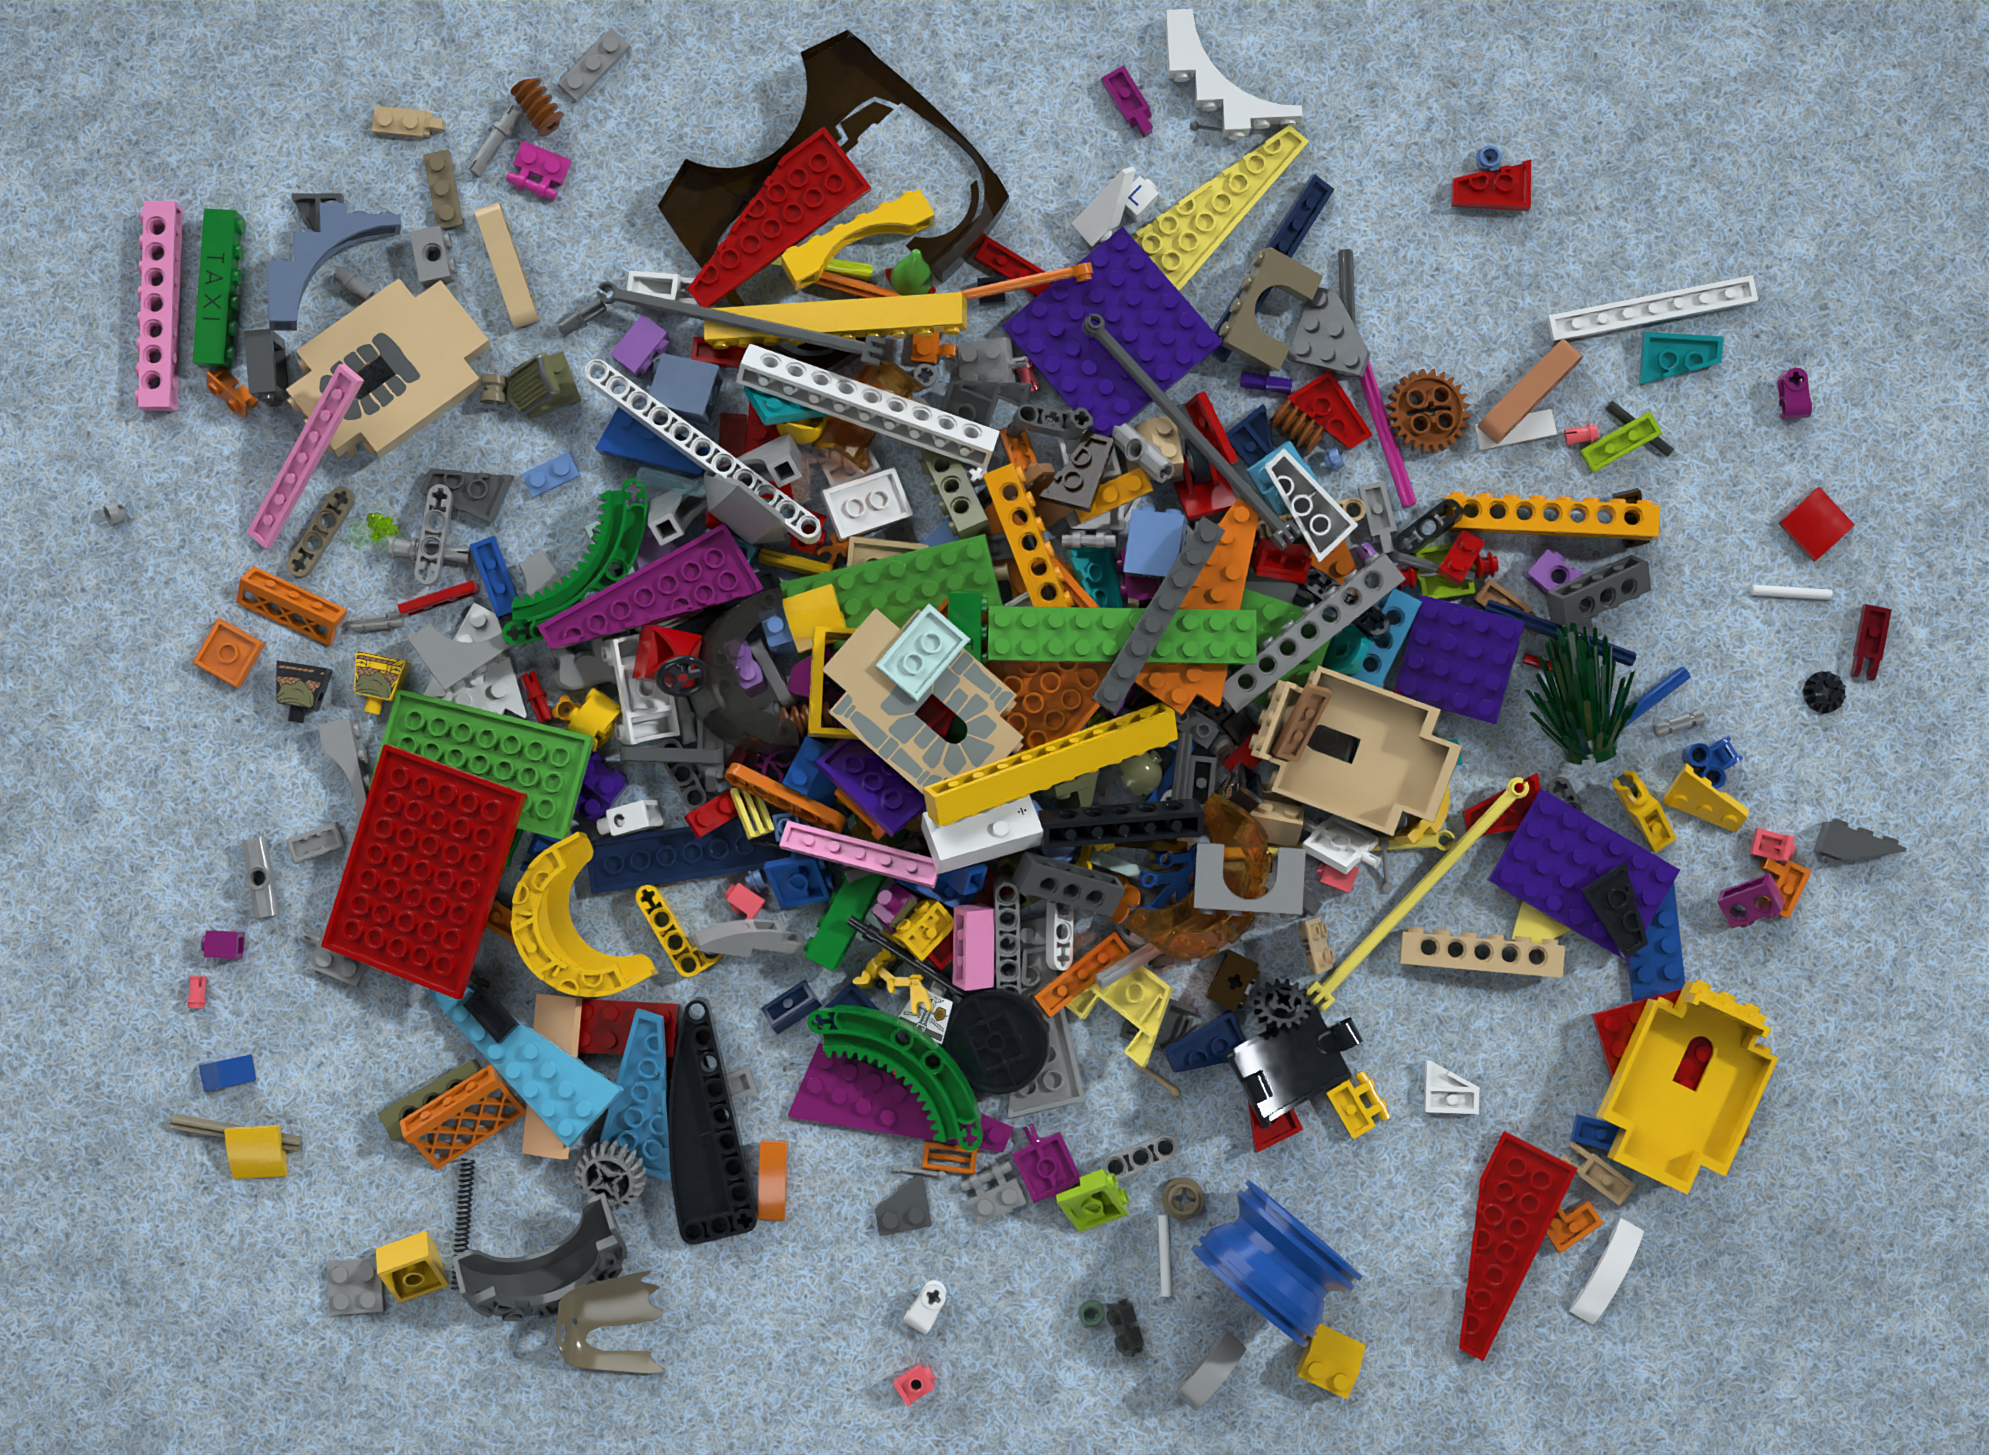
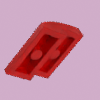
[1778,487,1855,562]

